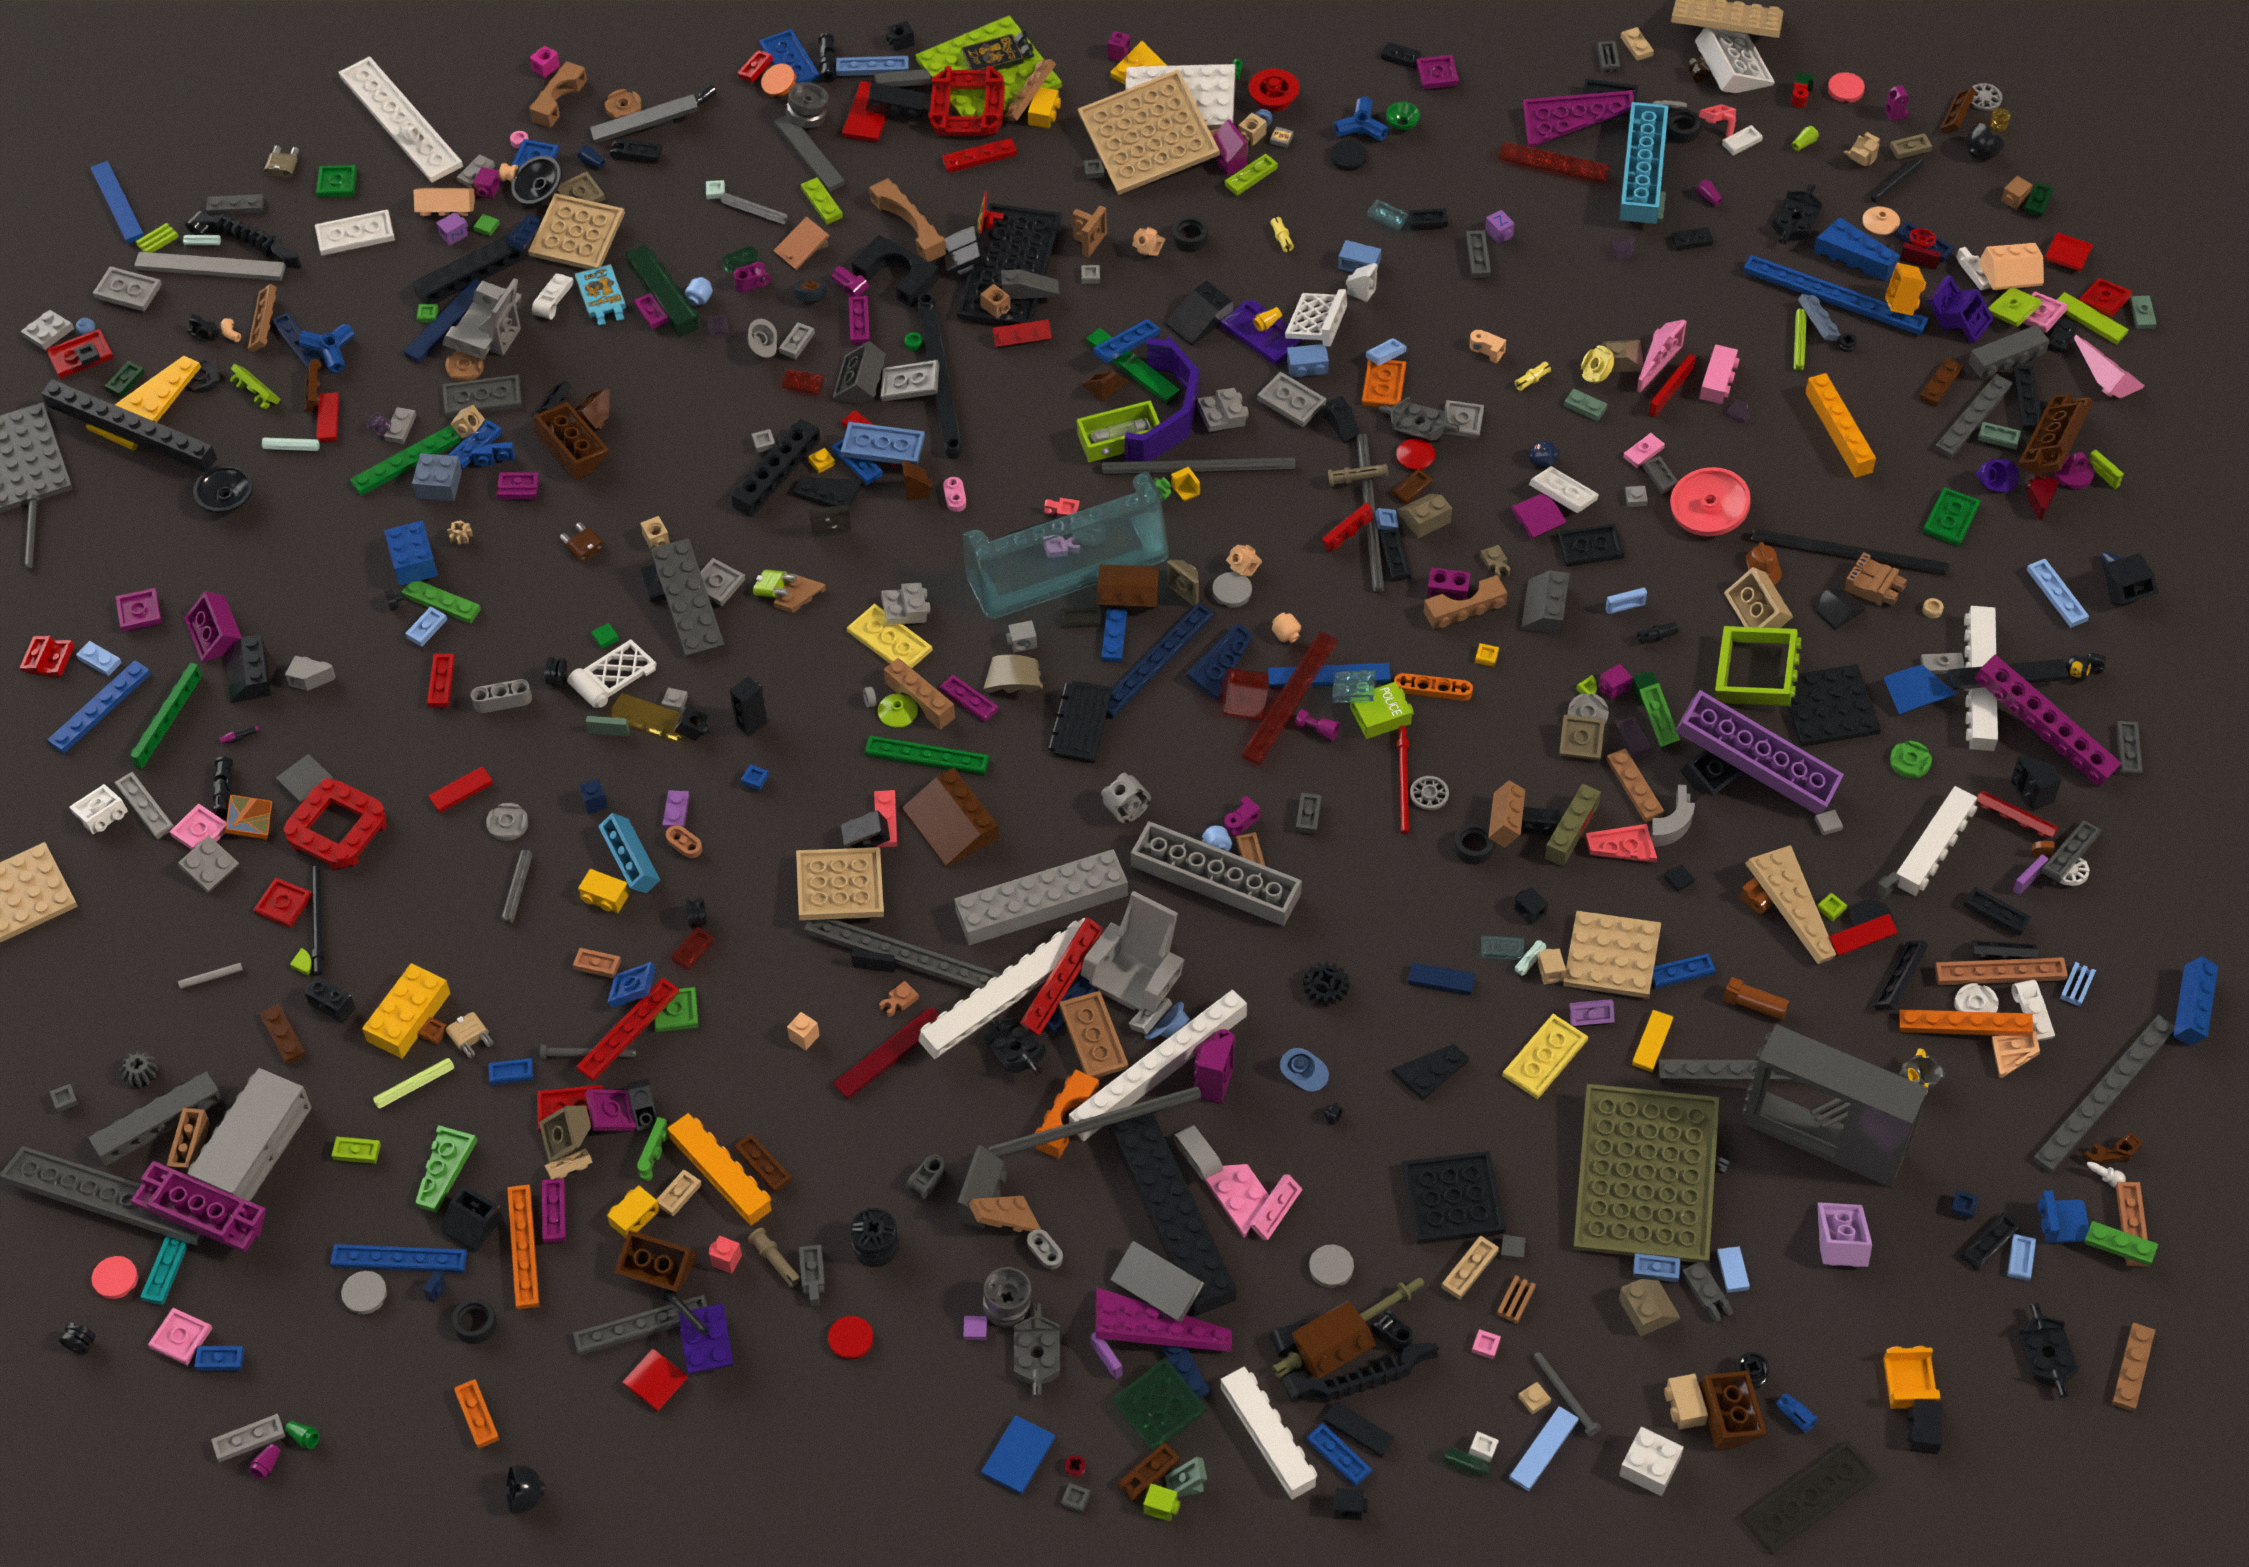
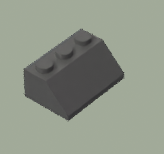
[832,341,886,404]
[1521,570,1570,635]
[958,1145,1008,1229]

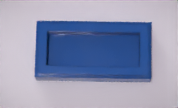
[488,1058,534,1086]

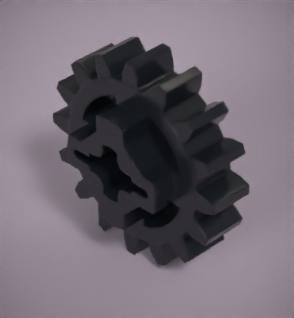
[1303,961,1350,1006]

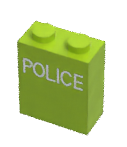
[1350,682,1414,739]

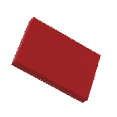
[46,329,114,379]
[537,1085,603,1133]

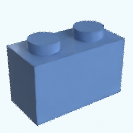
[1338,240,1381,272]
[1287,344,1329,378]

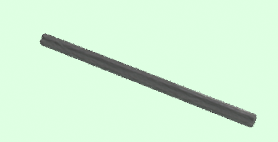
[1357,434,1384,592]
[1102,457,1295,474]
[988,1087,1201,1157]

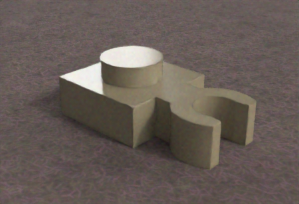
[1480,545,1510,579]

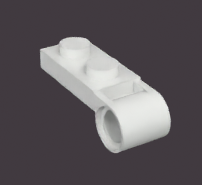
[532,273,573,320]
[2012,980,2055,1042]

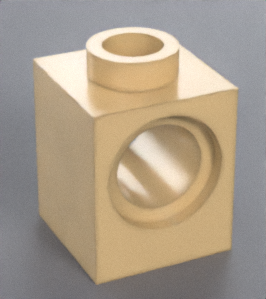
[1238,113,1266,146]
[450,405,485,439]
[641,516,670,549]
[1537,948,1566,984]

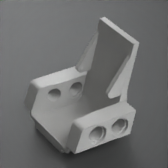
[442,279,522,360]
[1080,891,1184,1013]

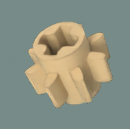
[447,520,473,545]

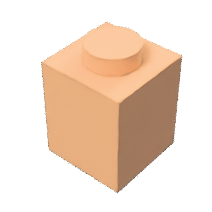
[787,1012,820,1050]

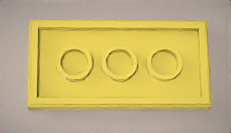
[847,603,932,668]
[1502,1014,1588,1100]

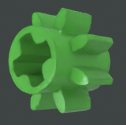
[1147,477,1171,501]

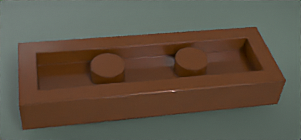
[1940,87,1976,134]
[1919,357,1964,407]
[259,1004,306,1065]
[734,1133,792,1193]

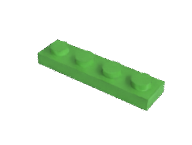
[402,581,481,624]

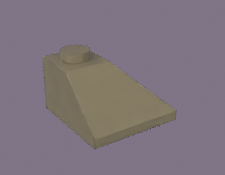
[1602,340,1644,373]
[1167,560,1199,606]
[539,1106,591,1163]

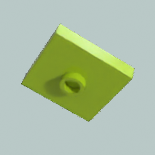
[1988,287,2042,327]

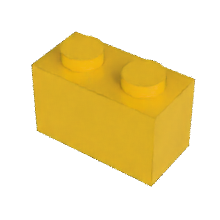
[1028,87,1061,129]
[578,869,630,913]
[607,1185,660,1238]

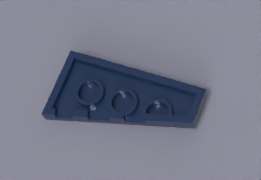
[1186,623,1253,701]

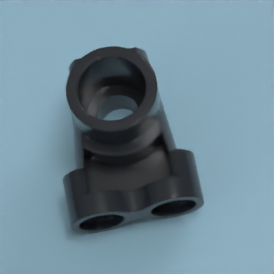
[188,314,219,342]

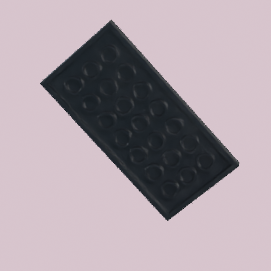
[957,203,1062,325]

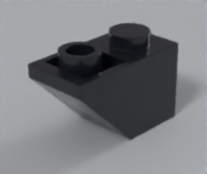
[627,1078,657,1131]

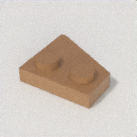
[774,573,826,613]

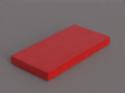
[842,81,888,143]

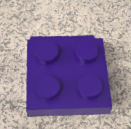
[1927,276,1994,343]
[678,1304,734,1375]

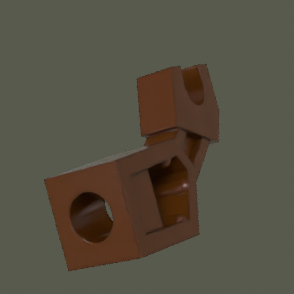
[2083,1131,2143,1165]

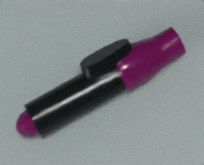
[219,725,259,744]

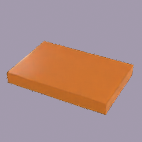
[1361,359,1406,408]

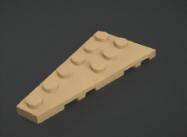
[1745,845,1836,964]

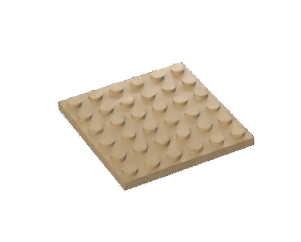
[1078,69,1220,195]

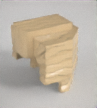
[1844,132,1880,166]

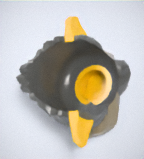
[1899,1048,1946,1093]

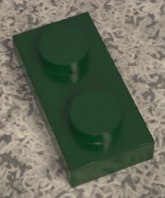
[2024,182,2054,218]
[105,361,145,398]

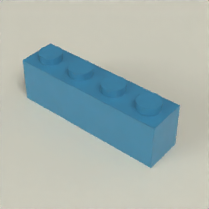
[598,813,660,893]

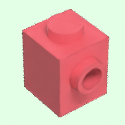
[708,1236,742,1274]

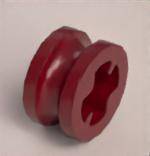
[1065,1455,1086,1478]

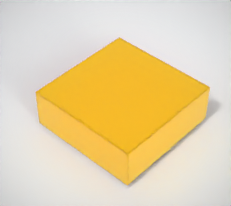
[1475,643,1499,667]

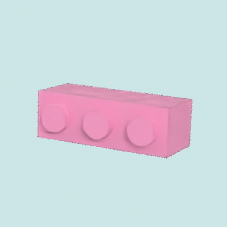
[1700,344,1740,404]

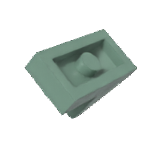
[1165,1457,1207,1497]

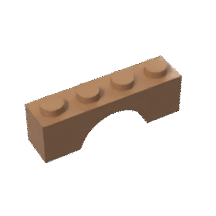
[529,61,587,128]
[1423,575,1507,630]
[884,657,955,730]

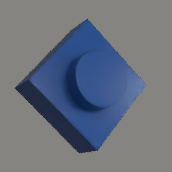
[741,764,769,791]

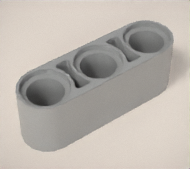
[471,679,532,713]
[1173,1125,1223,1180]

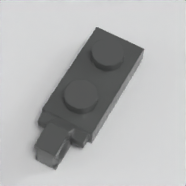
[799,1245,825,1306]

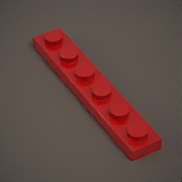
[1020,918,1105,1036]
[576,978,680,1082]

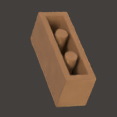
[1488,780,1525,848]
[167,1108,210,1175]

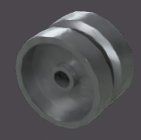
[786,82,829,128]

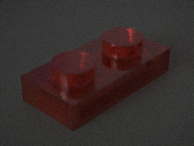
[782,369,824,395]
[671,927,715,971]

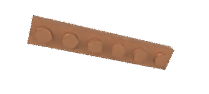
[1935,957,2068,985]

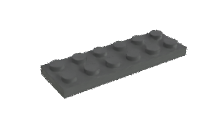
[651,538,724,658]

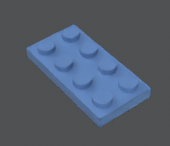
[841,422,925,466]

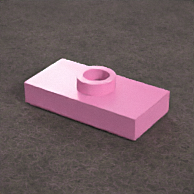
[1623,433,1665,468]

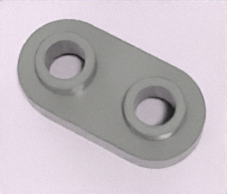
[1027,1229,1063,1269]

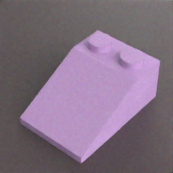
[1817,1202,1872,1267]

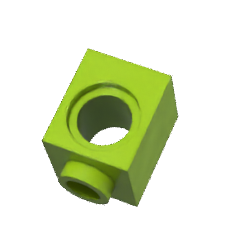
[1143,1484,1180,1522]

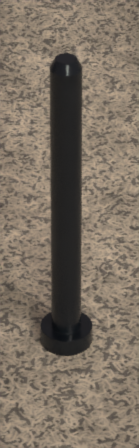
[660,1288,709,1336]

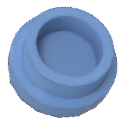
[1255,109,1272,127]
[75,318,95,336]

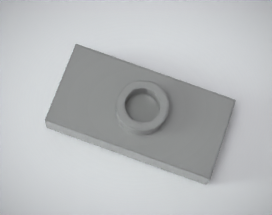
[1921,653,1965,675]

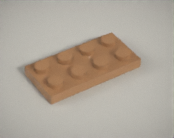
[1059,991,1129,1078]

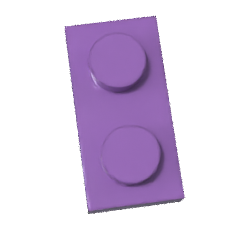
[663,790,690,829]
[1569,999,1615,1026]

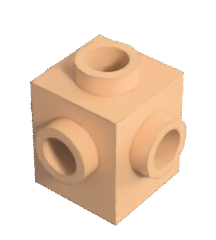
[1132,227,1165,256]
[1226,545,1262,576]

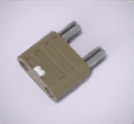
[263,146,299,178]

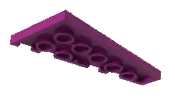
[1523,90,1634,149]
[1095,1287,1232,1352]

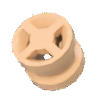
[499,163,519,183]

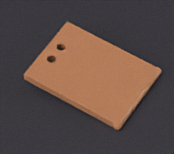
[773,217,829,270]

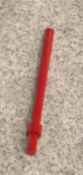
[1397,726,1409,834]

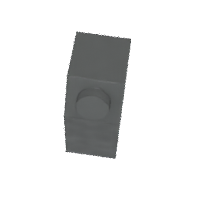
[1001,269,1059,299]

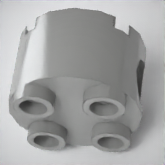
[1101,773,1151,823]

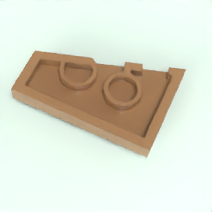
[968,1196,1041,1232]

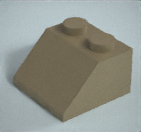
[1397,494,1452,538]
[1619,1279,1680,1337]

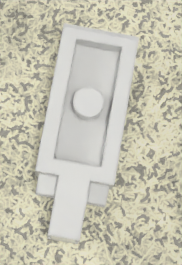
[1956,247,1992,291]

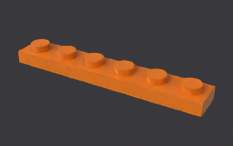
[1899,1010,2033,1036]
[507,1184,540,1310]

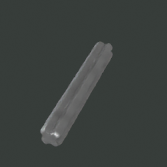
[720,192,788,224]
[502,850,532,923]

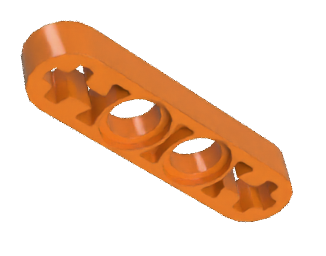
[1394,673,1473,701]

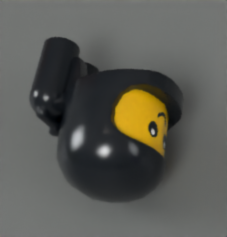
[2065,653,2106,681]

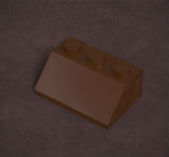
[1097,564,1159,607]
[614,1230,697,1292]
[1291,1300,1376,1379]
[1699,1371,1767,1450]

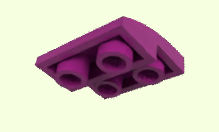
[1511,493,1567,539]

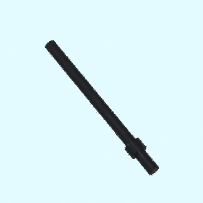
[311,866,324,976]

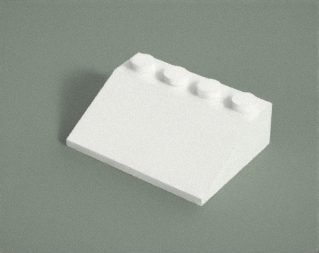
[1695,27,1775,93]

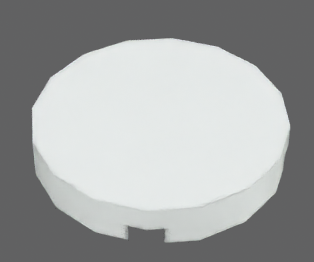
[1955,983,1999,1012]

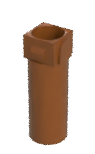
[1723,977,1790,1021]

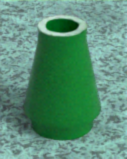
[285,1421,320,1449]

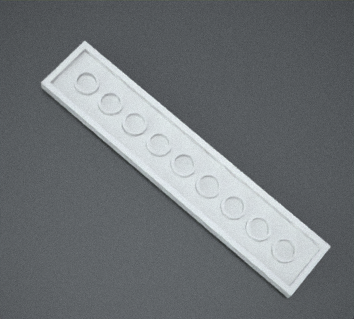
[339,56,463,183]

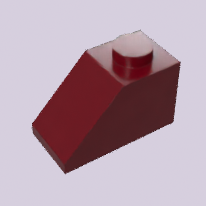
[2026,475,2059,520]

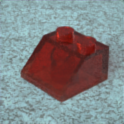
[1222,668,1268,720]

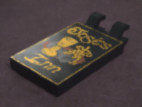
[961,31,1034,71]

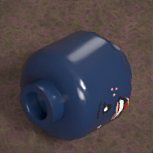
[1530,441,1559,467]

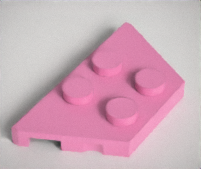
[1204,1164,1269,1238]

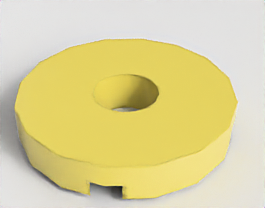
[1581,345,1614,384]

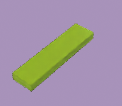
[2057,292,2129,345]

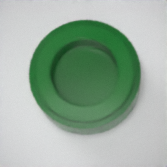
[904,332,923,351]

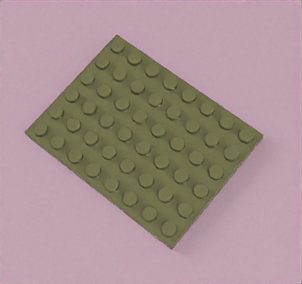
[1573,1084,1719,1264]

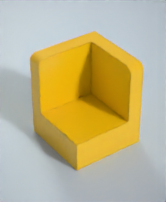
[1171,467,1200,502]

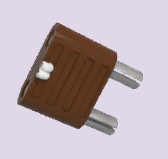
[560,522,605,562]

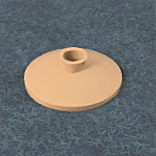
[1862,206,1900,236]

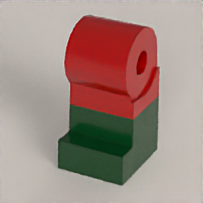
[1791,72,1815,108]

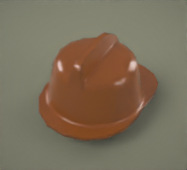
[1745,542,1782,585]

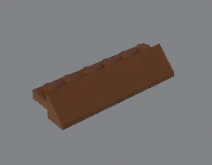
[2018,393,2093,480]

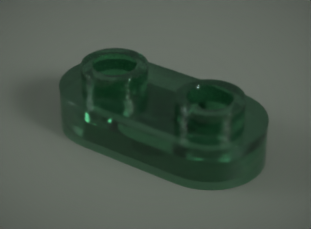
[723,246,759,272]

